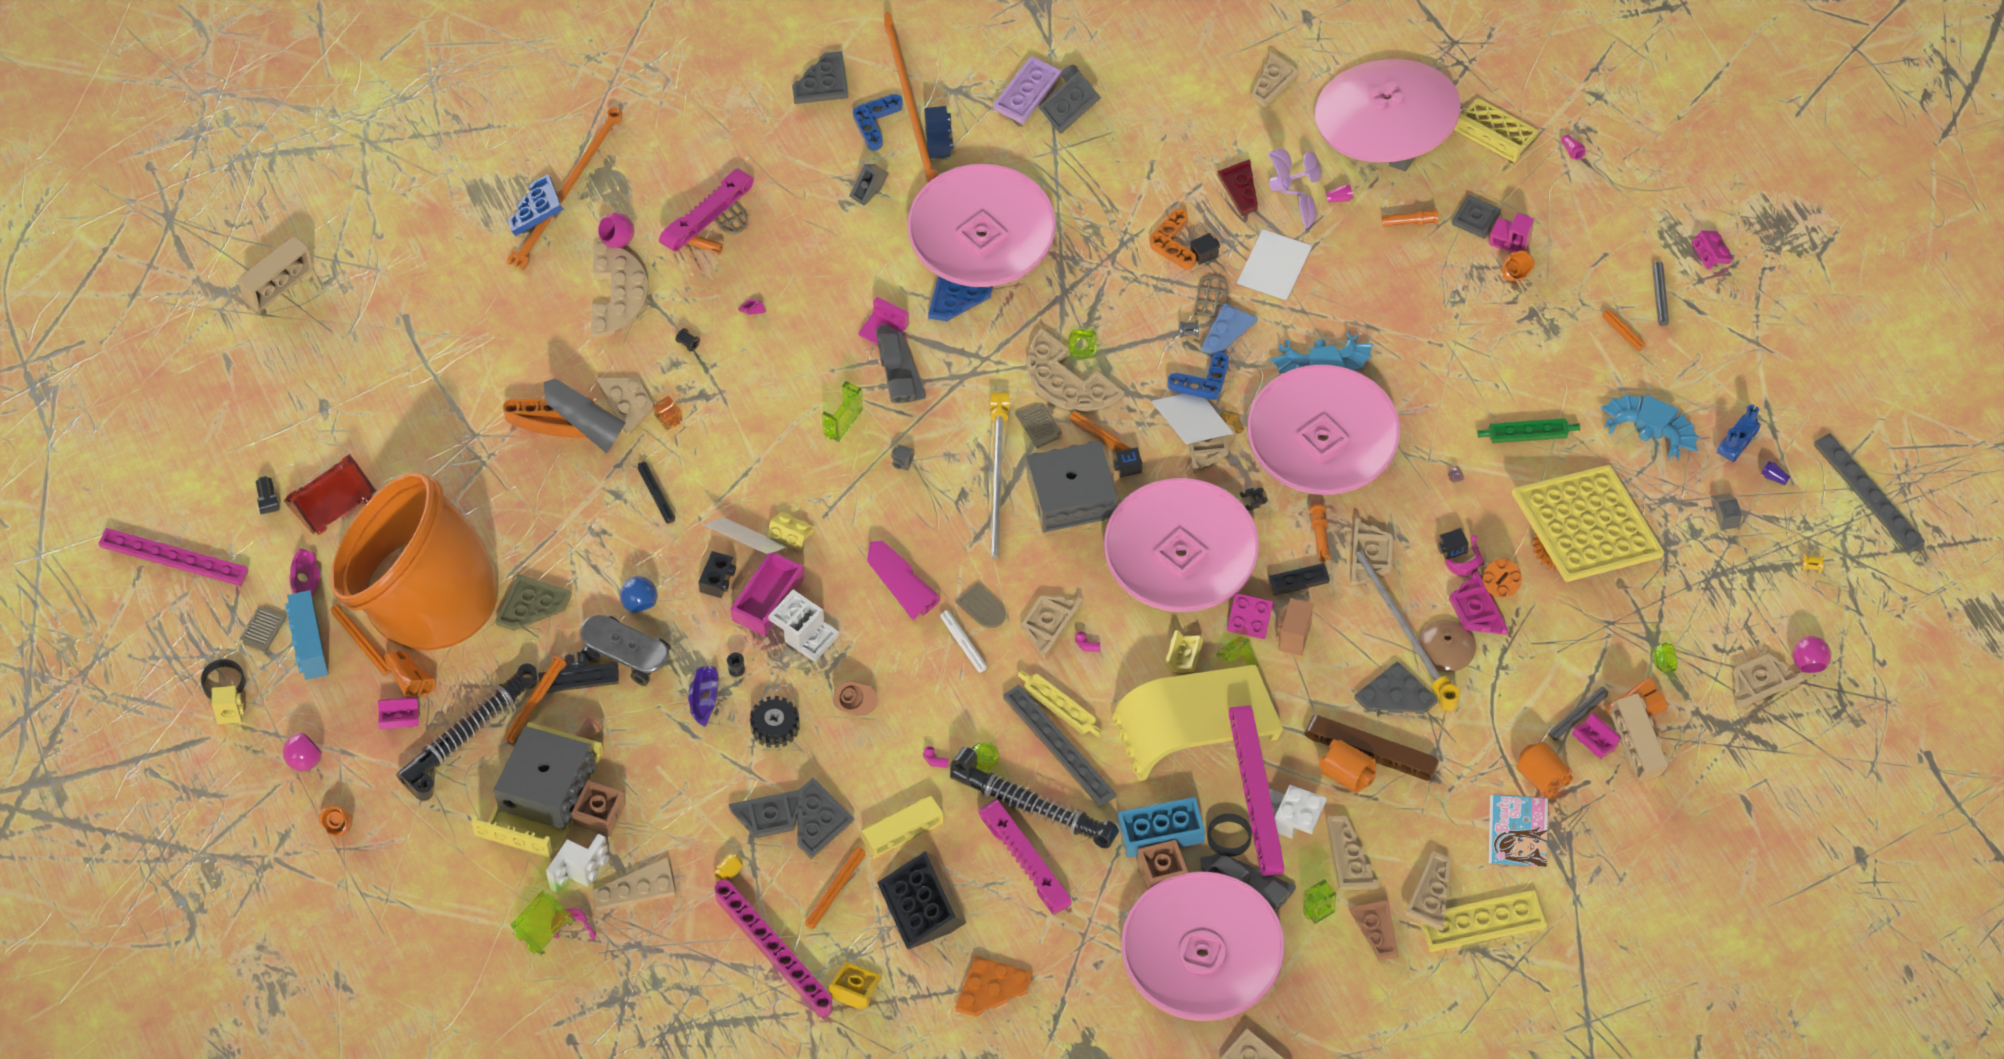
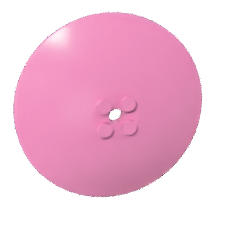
[1315,59,1461,162]
[908,164,1055,287]
[1248,365,1400,495]
[1104,478,1259,612]

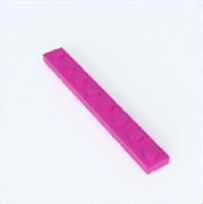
[98,528,249,586]

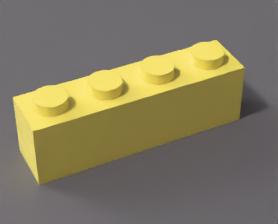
[862,796,943,858]

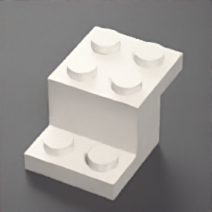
[768,590,840,662]
[1269,785,1327,839]
[546,834,609,893]

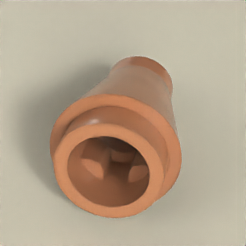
[575,716,603,739]

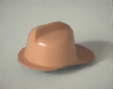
[833,681,878,715]

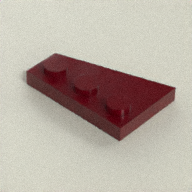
[1217,159,1258,216]

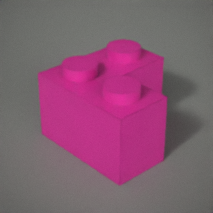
[1489,213,1534,253]

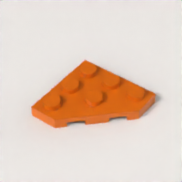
[956,956,1033,1017]

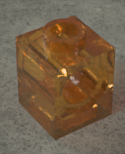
[653,396,682,430]

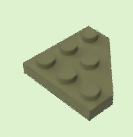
[495,575,572,631]

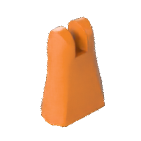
[384,651,436,697]
[1606,677,1668,716]

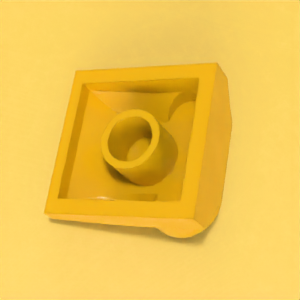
[829,961,882,1009]

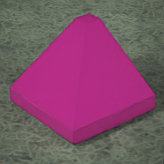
[738,298,766,315]

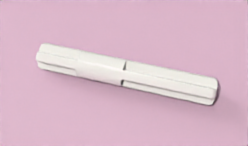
[940,610,987,673]

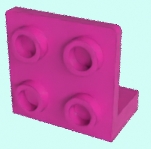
[858,297,909,345]
[1227,593,1275,639]

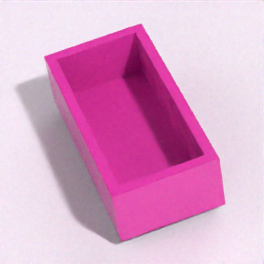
[731,552,805,637]

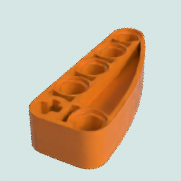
[503,398,595,438]

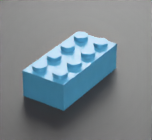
[285,590,328,680]
[1118,797,1205,858]

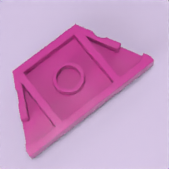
[1449,571,1508,635]

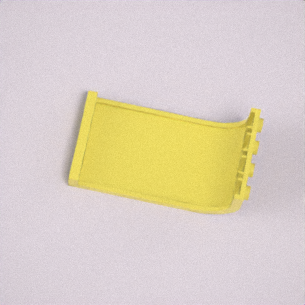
[1112,664,1283,781]
[472,722,603,858]

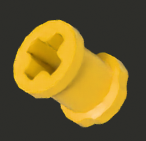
[1802,553,1824,573]

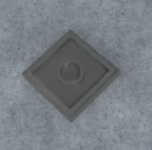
[1452,195,1501,239]

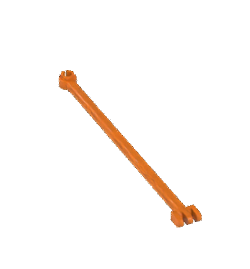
[884,12,938,183]
[507,107,622,270]

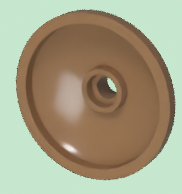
[1418,620,1476,672]

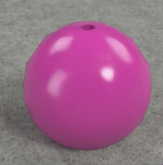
[598,212,635,248]
[1792,636,1832,673]
[282,733,322,772]

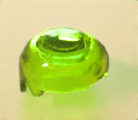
[1652,643,1677,672]
[971,742,1000,771]

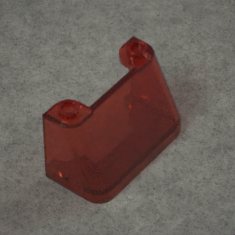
[284,454,376,536]

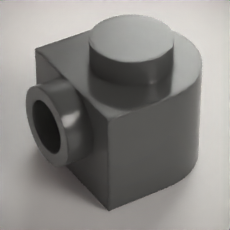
[891,445,915,471]

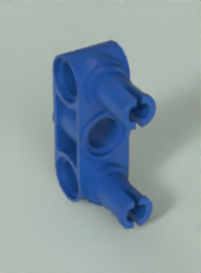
[1717,404,1761,463]

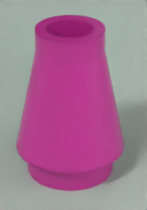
[1561,135,1586,160]
[1326,184,1354,203]

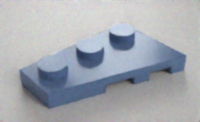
[1201,303,1258,355]

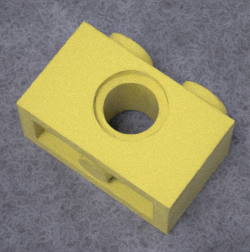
[212,686,245,724]

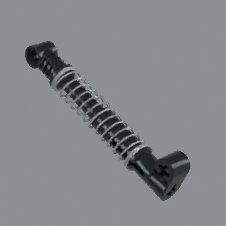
[396,663,537,801]
[950,747,1119,849]

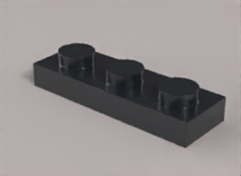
[1268,563,1330,596]

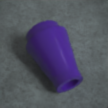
[1761,461,1791,486]

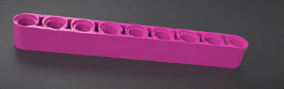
[1229,705,1284,876]
[714,880,833,1017]

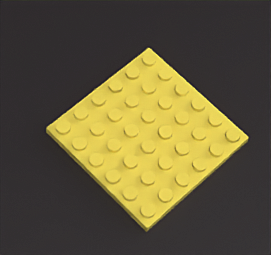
[1512,464,1665,582]

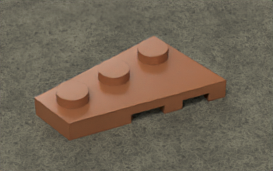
[1349,900,1399,961]

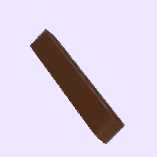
[1304,715,1439,781]

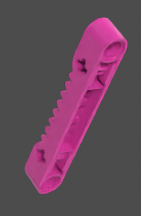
[659,168,754,252]
[978,799,1072,915]

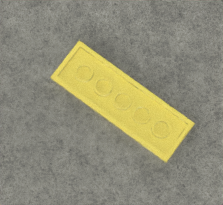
[1420,890,1547,952]

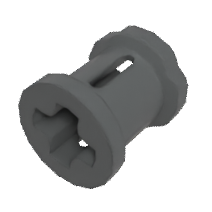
[1180,320,1199,338]

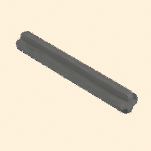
[1653,262,1669,326]
[1549,687,1608,740]

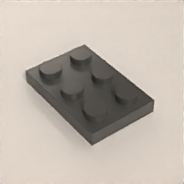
[1038,71,1101,134]

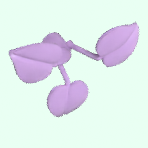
[1268,149,1322,229]

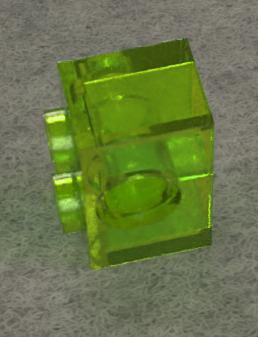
[1303,879,1336,924]

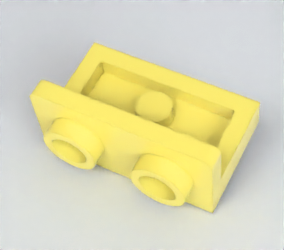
[767,512,814,551]
[1166,630,1203,673]

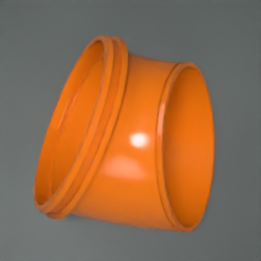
[330,472,498,651]

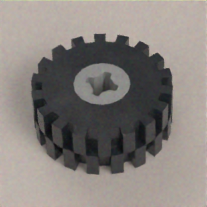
[750,696,800,748]

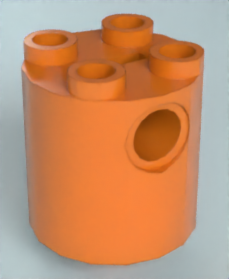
[1483,558,1522,598]
[1318,739,1376,793]
[1516,741,1573,800]

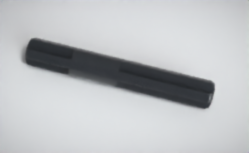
[637,461,675,524]

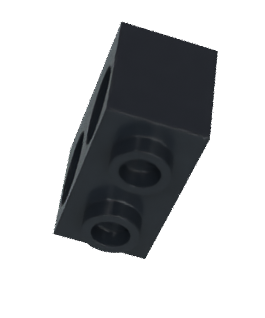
[698,551,736,598]

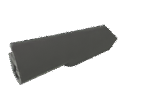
[876,324,926,403]
[543,378,626,453]
[1200,854,1296,913]

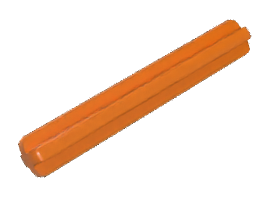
[1070,411,1131,452]

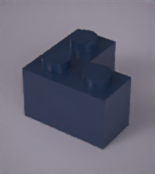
[924,106,954,159]

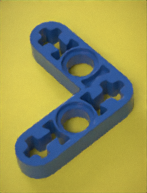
[853,94,903,151]
[1167,352,1229,400]

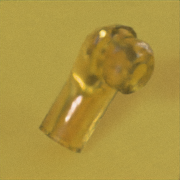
[1220,410,1244,434]

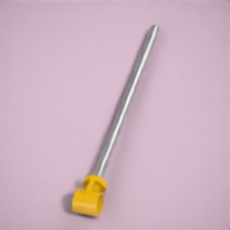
[990,392,1010,559]
[1355,551,1460,711]

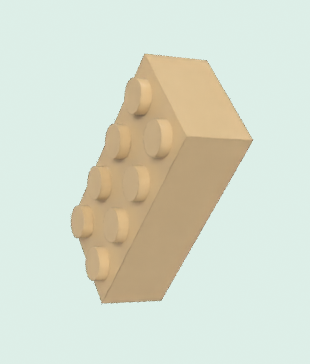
[238,235,313,313]
[1609,693,1669,784]

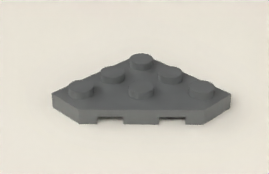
[792,51,848,104]
[1354,661,1438,714]
[797,778,854,859]

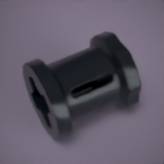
[675,328,700,352]
[727,652,745,677]

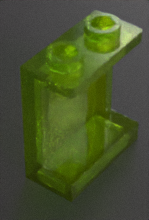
[821,381,863,442]
[510,890,576,955]

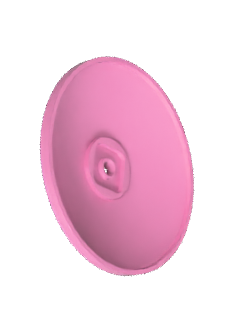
[1122,872,1284,1021]

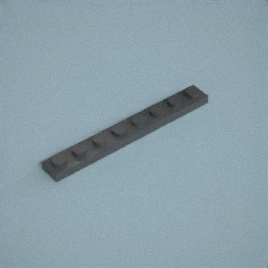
[1814,433,1925,554]
[1003,685,1116,807]

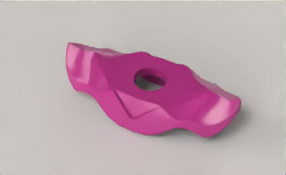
[289,548,320,596]

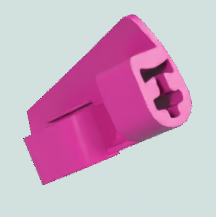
[867,541,941,620]

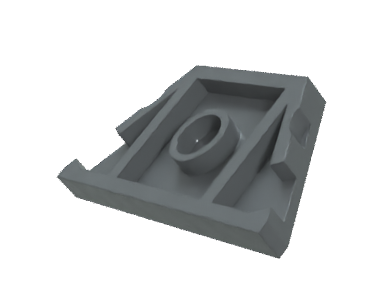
[729,790,799,838]

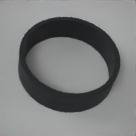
[201,659,245,700]
[1207,814,1252,857]

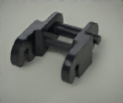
[1240,488,1268,511]

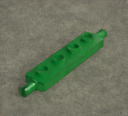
[1477,418,1580,444]

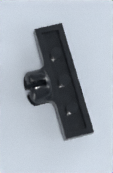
[538,652,619,693]

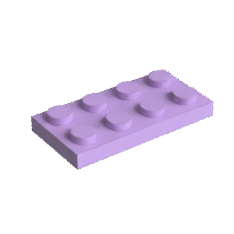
[993,56,1062,124]

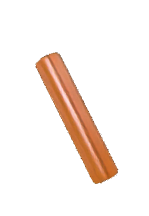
[1602,309,1645,351]

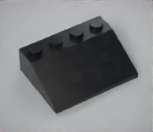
[877,851,967,949]

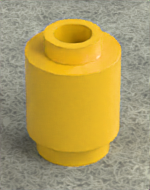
[713,854,743,882]

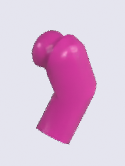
[1075,631,1100,652]
[923,746,949,768]

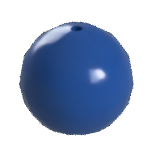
[619,576,658,613]

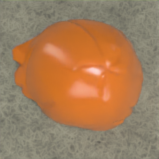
[1501,251,1534,281]
[319,806,353,836]

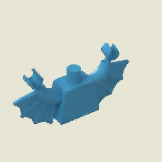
[1270,330,1374,373]
[1600,394,1699,461]

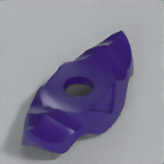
[688,666,718,727]

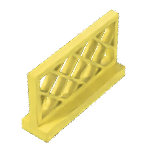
[1454,98,1539,163]

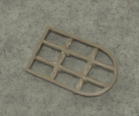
[714,202,748,234]
[1194,275,1229,318]

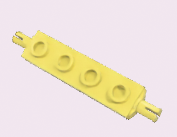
[1018,670,1103,737]

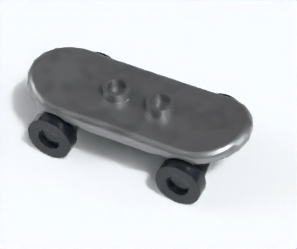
[580,615,671,686]

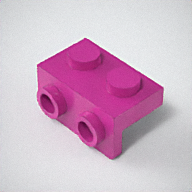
[1692,230,1733,270]
[378,697,419,729]
[1572,713,1621,759]

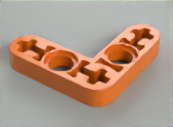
[1150,209,1196,269]

